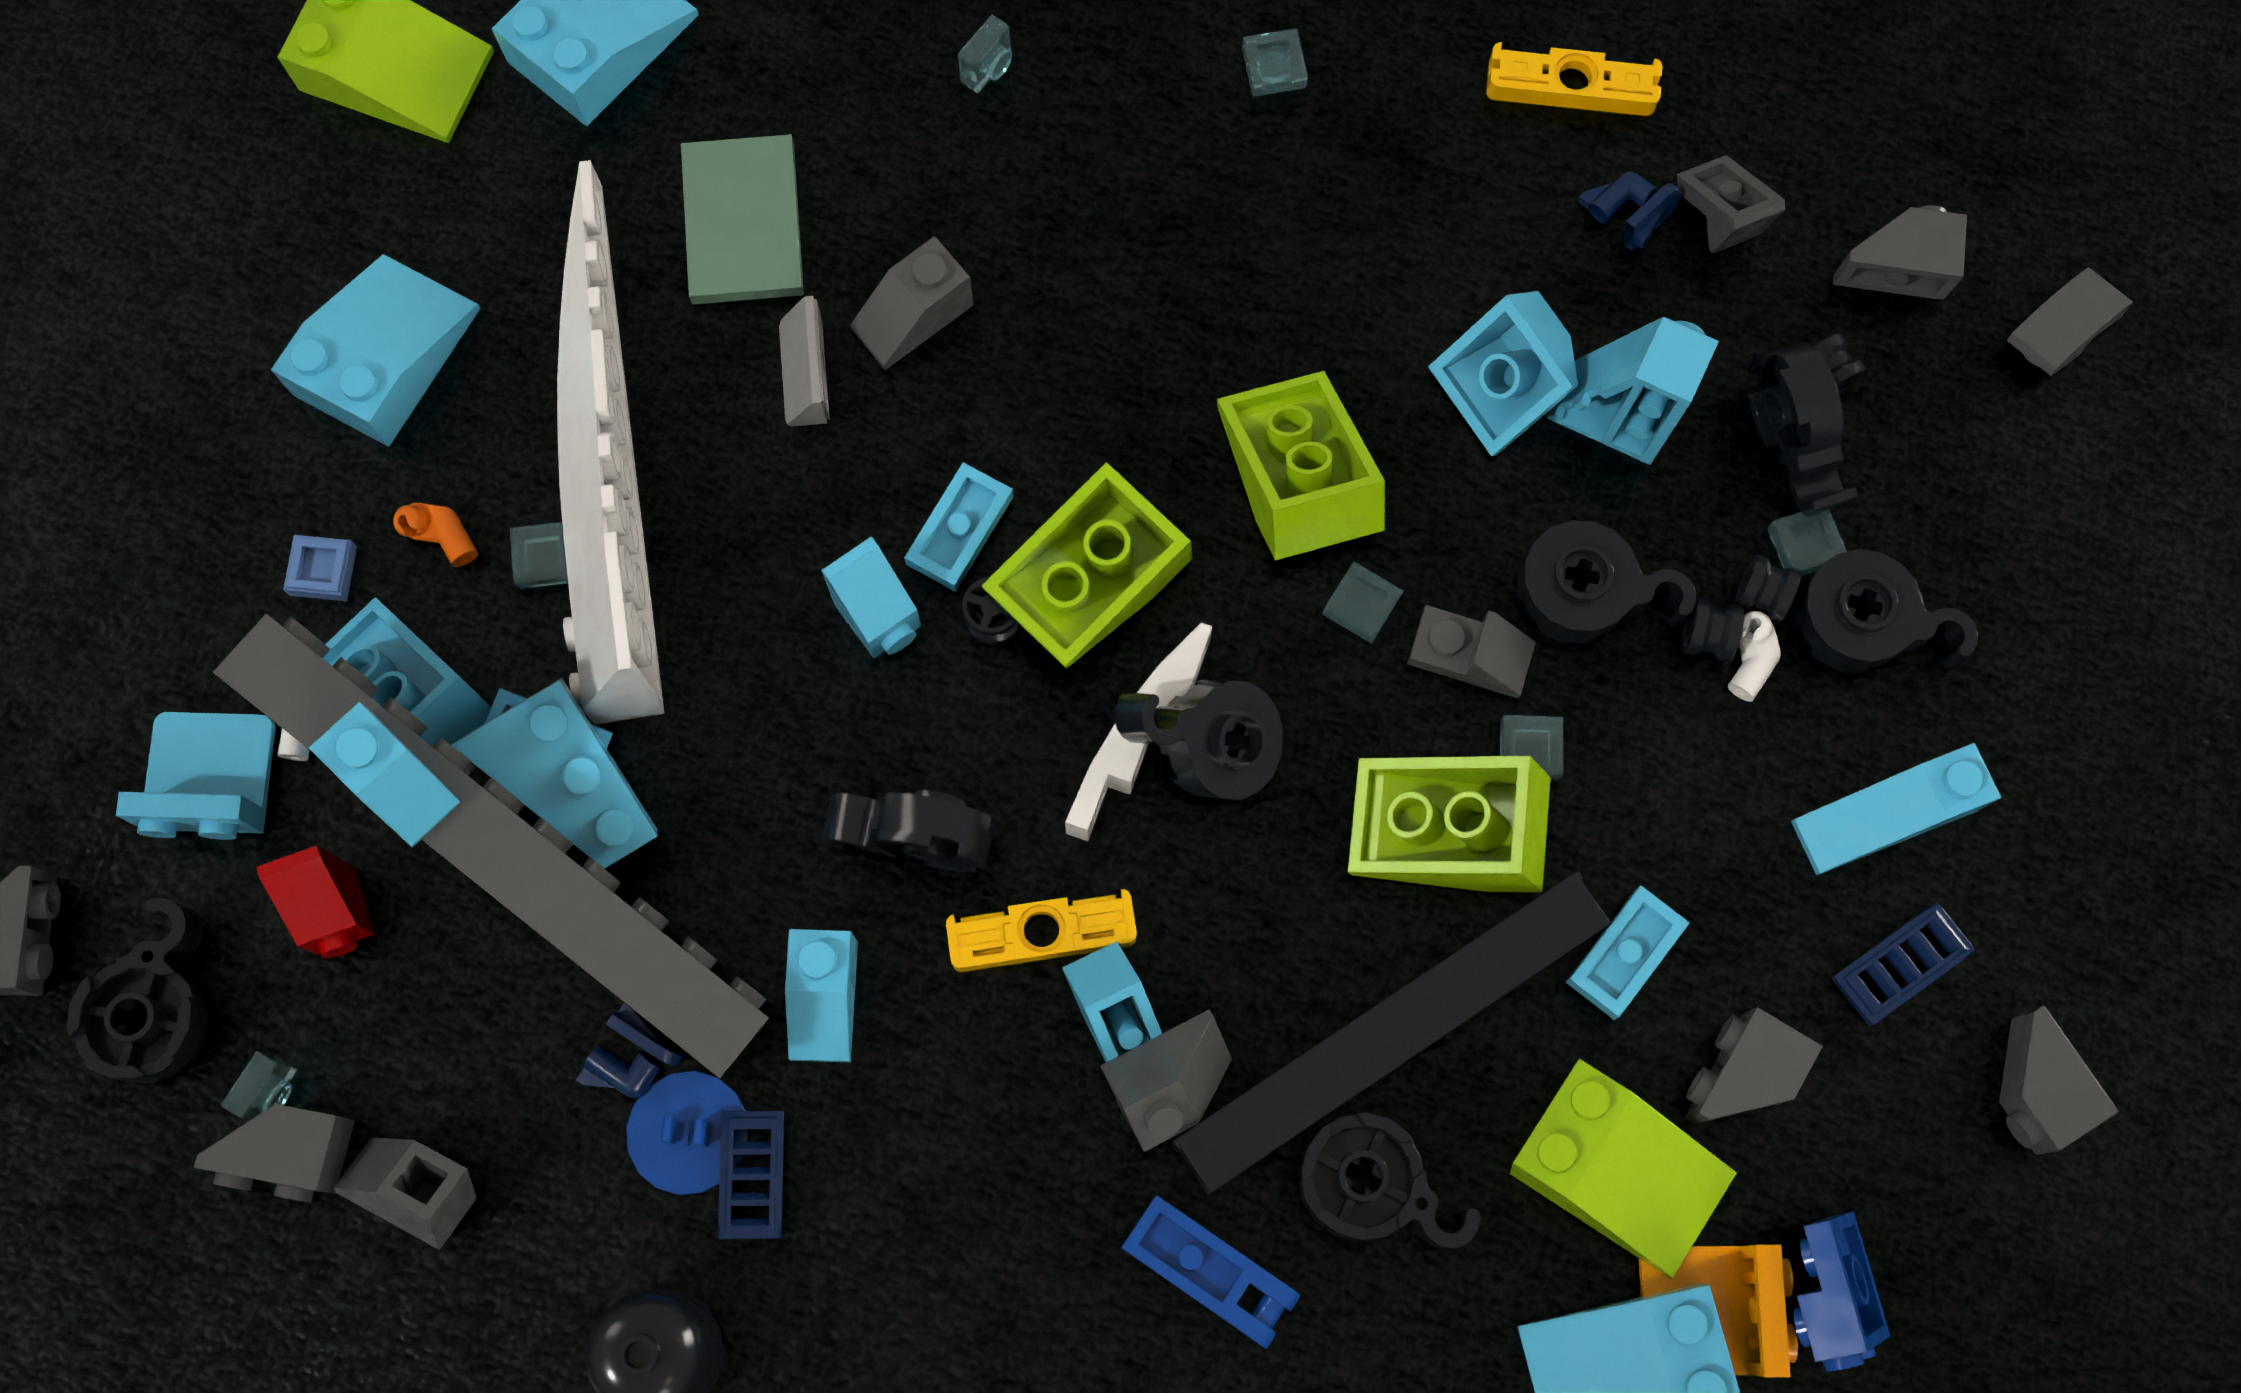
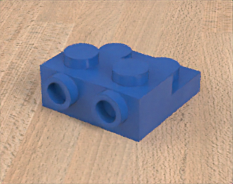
[1794,1211,1891,1372]

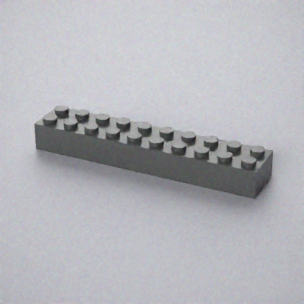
[213,614,769,1078]

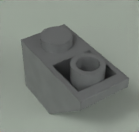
[0,866,61,996]
[1684,1007,1823,1124]
[194,1104,355,1203]
[334,1137,477,1250]

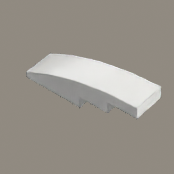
[1065,623,1212,841]

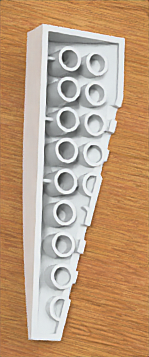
[557,160,664,725]

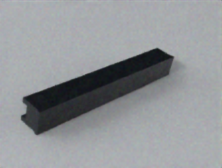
[1171,871,1611,1196]

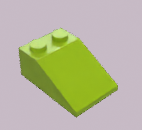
[278,0,494,143]
[1217,371,1385,561]
[982,462,1193,669]
[1348,756,1551,892]
[1510,1059,1737,1279]

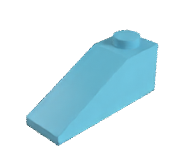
[1791,743,2001,876]

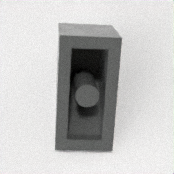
[1833,205,1967,300]
[850,236,973,370]
[1999,1006,2119,1155]
[1100,1010,1232,1152]

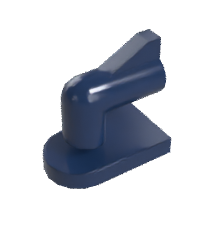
[1579,171,1682,251]
[576,1002,685,1098]

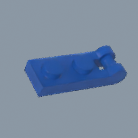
[1121,1195,1301,1349]

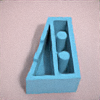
[1547,317,1719,465]
[451,678,657,869]

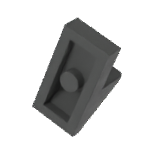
[1677,155,1785,254]
[1407,605,1536,699]

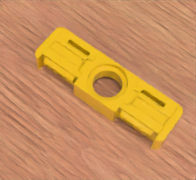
[1486,42,1662,116]
[946,889,1137,972]

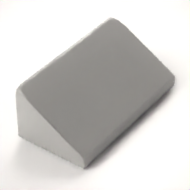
[779,296,830,426]

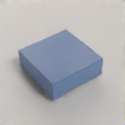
[283,535,357,601]

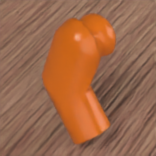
[393,503,478,567]

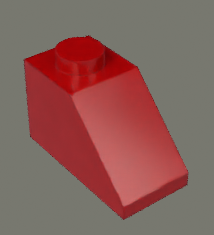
[256,845,375,958]

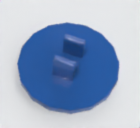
[626,1071,749,1195]

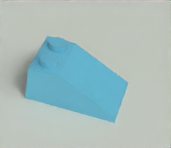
[492,0,699,127]
[271,254,481,447]
[322,597,491,747]
[1517,1283,1740,1393]

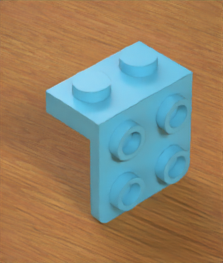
[116,712,276,840]

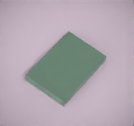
[681,134,804,305]

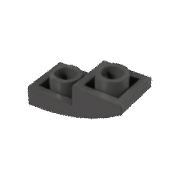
[2007,267,2133,376]

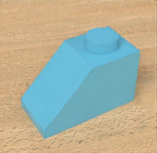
[821,537,921,658]
[309,702,461,847]
[785,929,858,1063]
[1062,941,1162,1063]

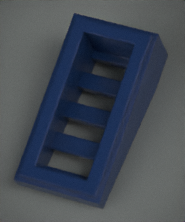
[1831,903,1975,1027]
[718,1111,784,1239]

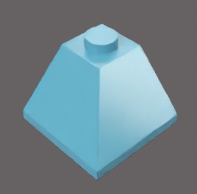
[1428,291,1578,457]

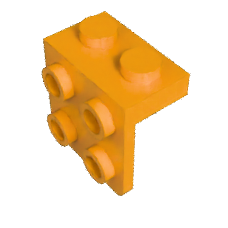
[1639,1245,1798,1377]

